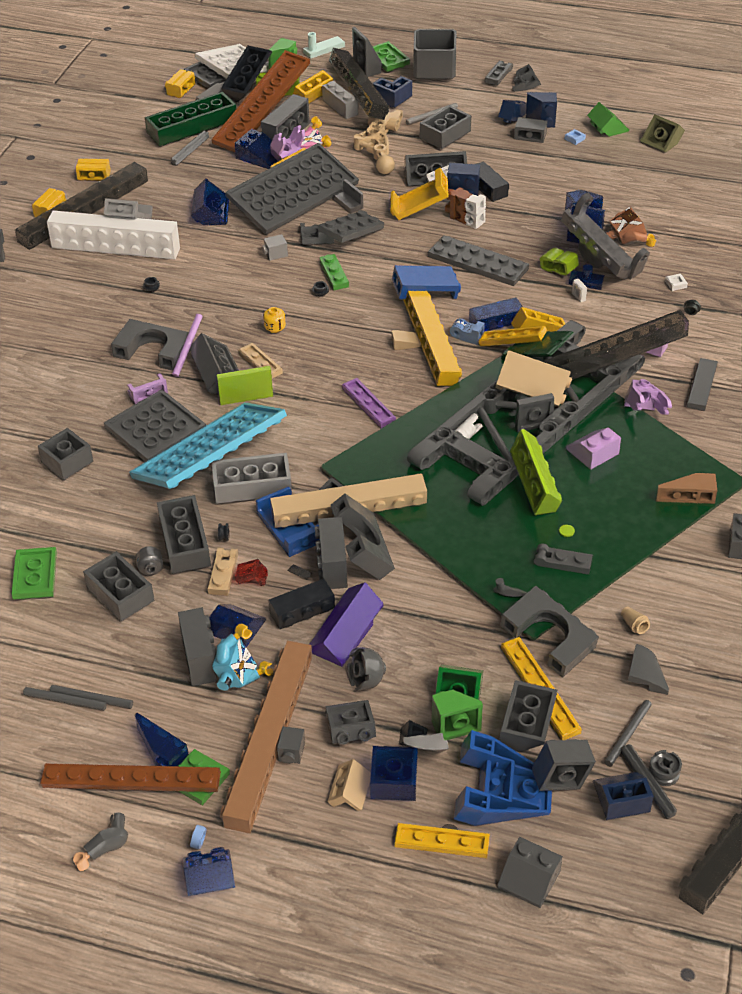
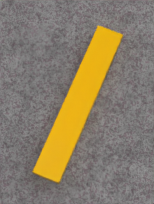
[501,637,582,740]

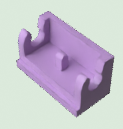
[127,373,168,404]

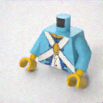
[212,624,274,691]

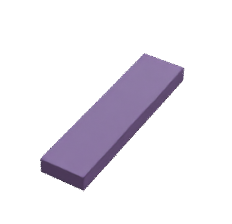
[342,378,396,429]

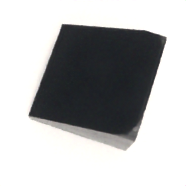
[399,720,428,747]

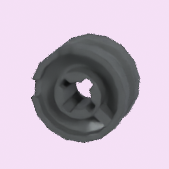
[649,750,682,786]

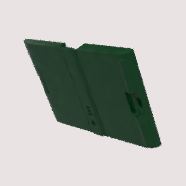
[501,331,574,360]

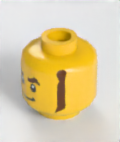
[263,307,286,333]

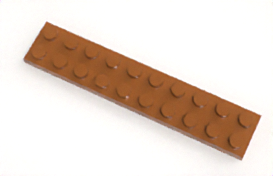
[212,50,310,153]

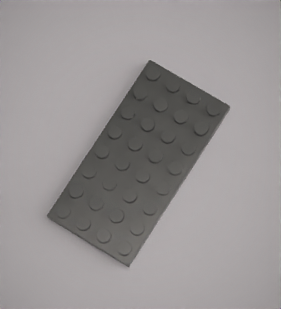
[225,143,359,234]

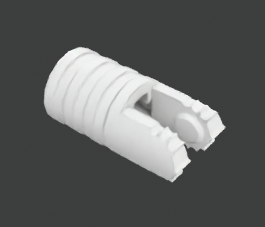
[454,413,483,439]

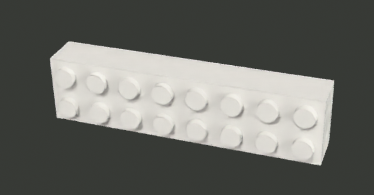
[47,211,180,259]

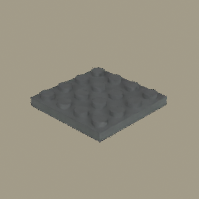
[104,389,206,462]

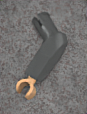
[73,812,128,871]

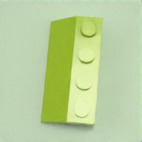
[510,429,562,515]

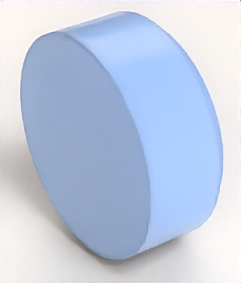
[190,825,207,850]

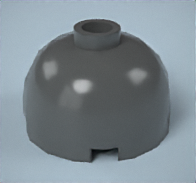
[347,647,386,690]

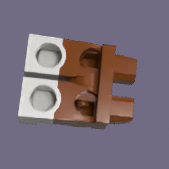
[445,187,486,229]

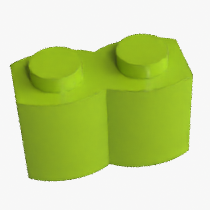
[540,248,579,275]

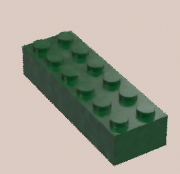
[145,92,237,146]

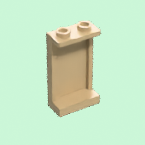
[495,350,572,407]

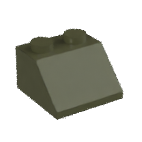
[640,114,685,153]

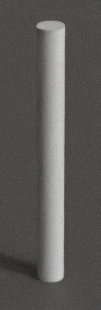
[406,103,458,125]

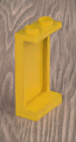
[390,168,449,220]

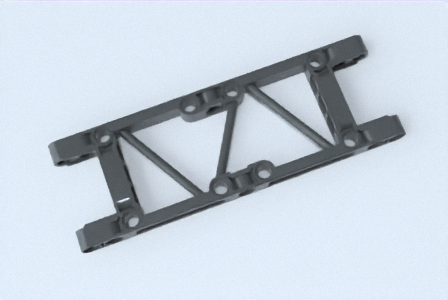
[407,320,645,506]

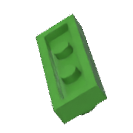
[319,254,349,290]

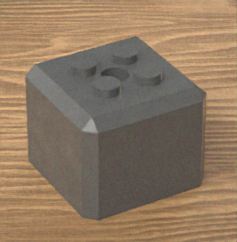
[413,29,457,79]

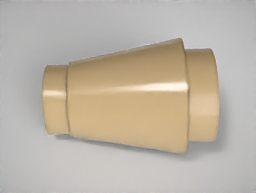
[621,606,650,634]

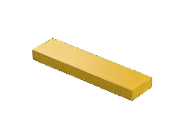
[478,326,547,346]
[395,823,490,858]

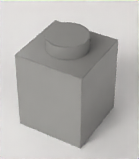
[262,234,288,260]

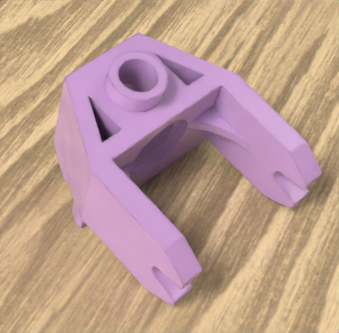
[270,125,305,161]
[624,379,672,415]

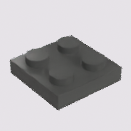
[515,393,554,432]

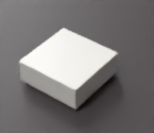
[665,274,688,291]
[572,278,587,302]

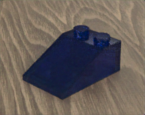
[234,129,278,169]

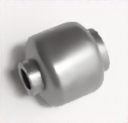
[136,546,163,576]

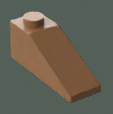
[656,473,717,504]

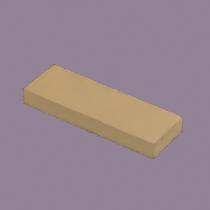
[238,343,283,379]

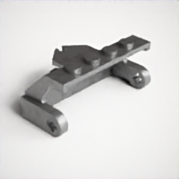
[561,193,650,279]

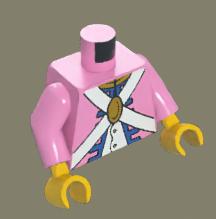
[300,116,331,149]

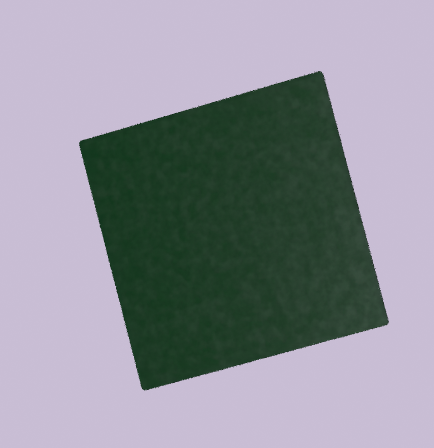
[321,356,742,640]

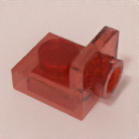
[235,559,268,586]

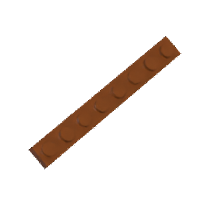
[40,763,221,792]

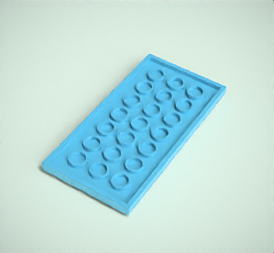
[129,403,287,489]

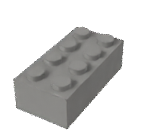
[212,453,292,504]

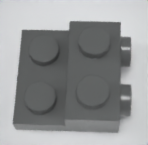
[326,700,376,745]

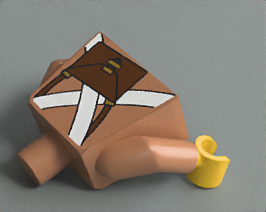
[606,206,656,247]

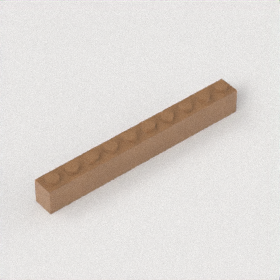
[220,641,312,834]

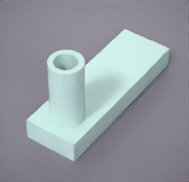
[303,32,345,59]

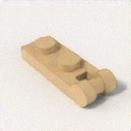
[208,547,238,596]

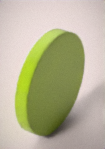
[559,525,575,537]

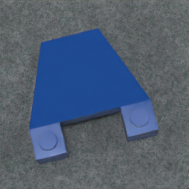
[454,730,552,826]

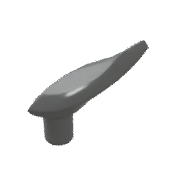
[493,578,527,597]

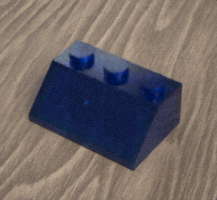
[191,178,229,225]

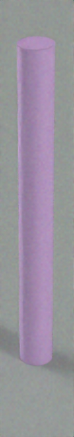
[172,314,203,377]

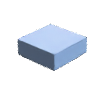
[564,129,586,145]

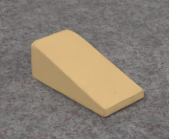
[392,330,422,350]

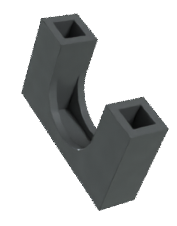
[111,319,193,371]
[331,493,395,580]
[500,586,599,677]

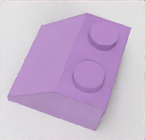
[566,427,621,469]

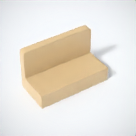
[327,759,372,811]

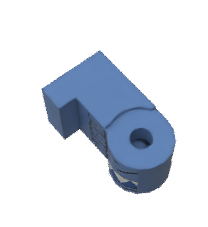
[449,318,485,345]

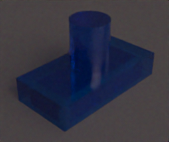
[569,264,605,290]

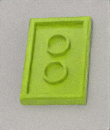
[217,366,273,405]

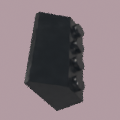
[221,45,272,102]

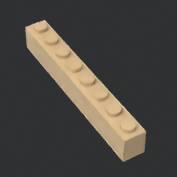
[270,474,427,528]

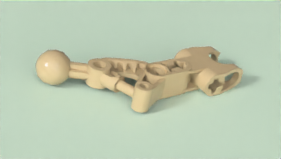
[354,106,403,174]

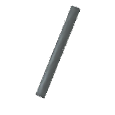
[50,685,133,709]
[23,687,107,711]
[604,700,652,767]

